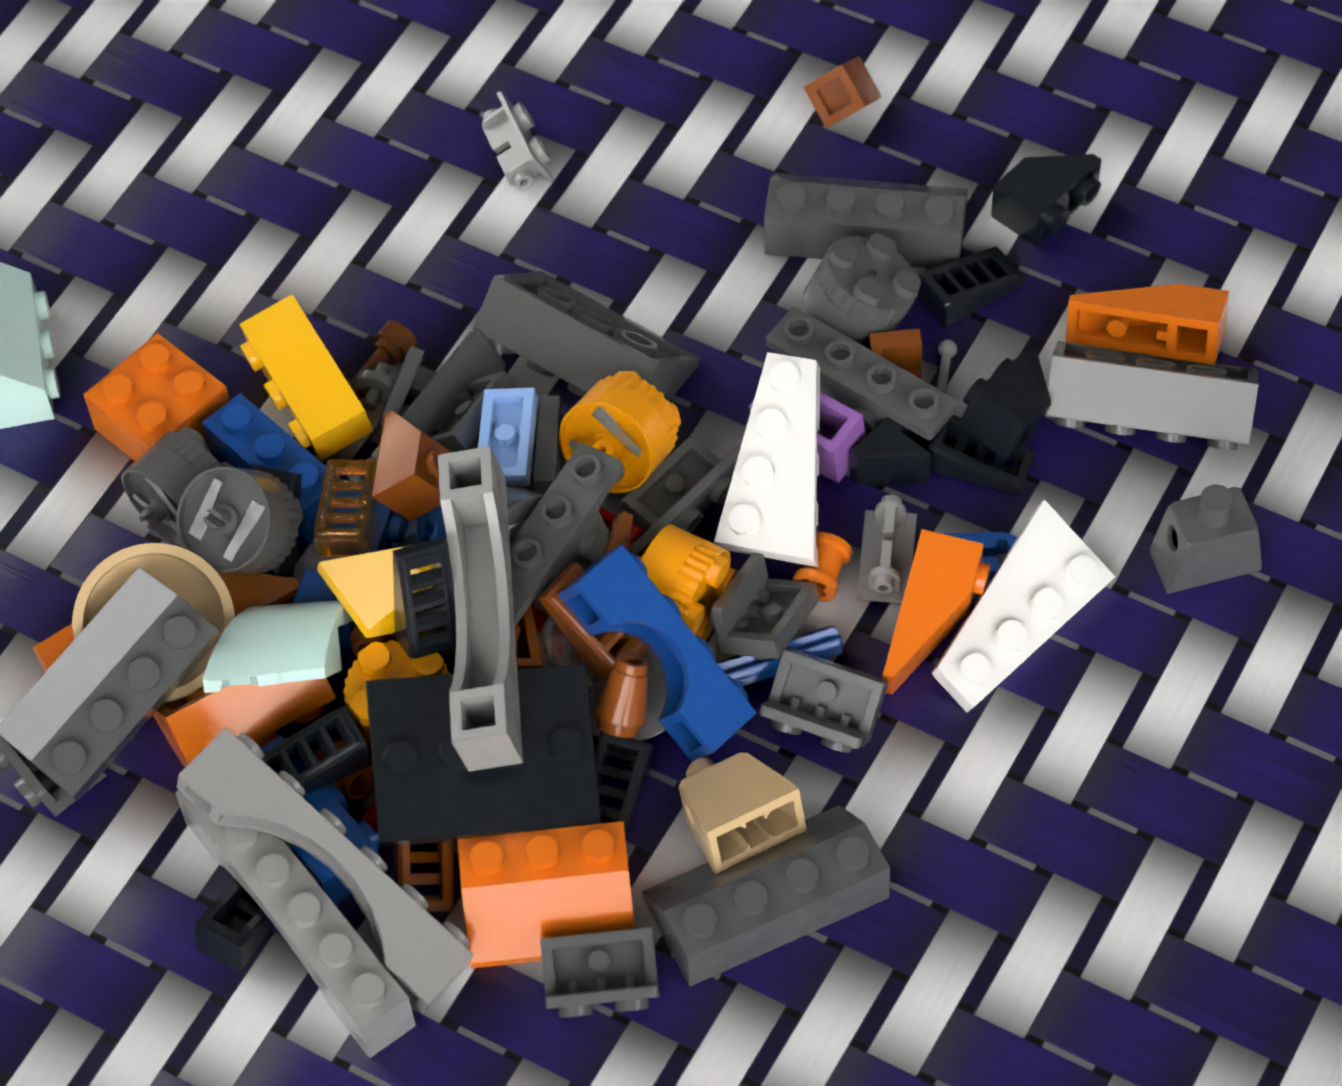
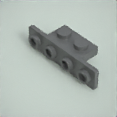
[766,307,958,440]
[372,329,516,464]
[621,436,742,557]
[510,443,624,626]

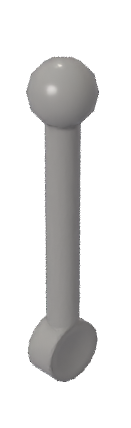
[937,339,957,393]

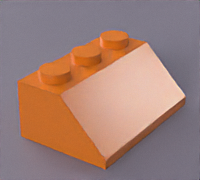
[153,678,336,767]
[457,821,635,969]

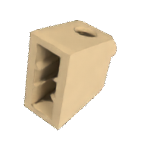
[679,753,807,875]

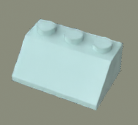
[0,262,60,429]

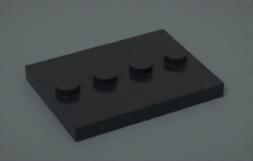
[365,664,601,847]

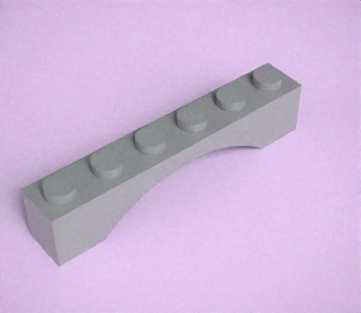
[438,446,523,772]
[177,727,474,1014]
[175,790,416,1058]

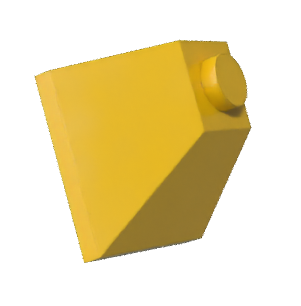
[317,540,453,638]

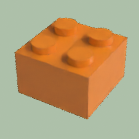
[83,333,230,461]

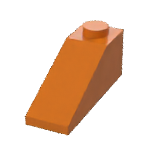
[1066,284,1229,365]
[882,529,991,695]

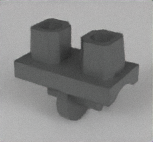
[354,346,437,444]

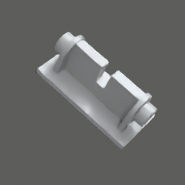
[481,91,554,189]
[857,495,917,603]

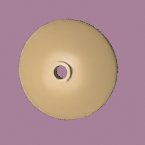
[72,543,235,703]

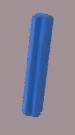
[717,625,843,686]

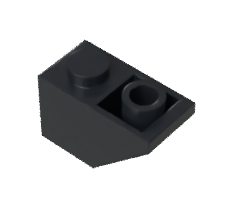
[991,154,1101,247]
[958,348,1051,460]

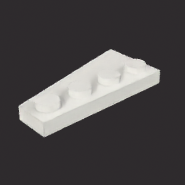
[714,352,820,567]
[931,499,1115,713]

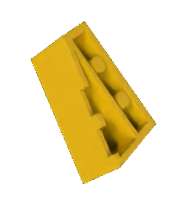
[239,294,373,461]

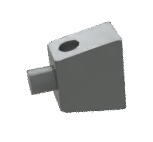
[1149,484,1262,594]

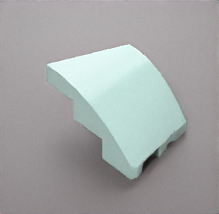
[203,600,353,693]

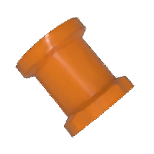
[793,532,853,602]

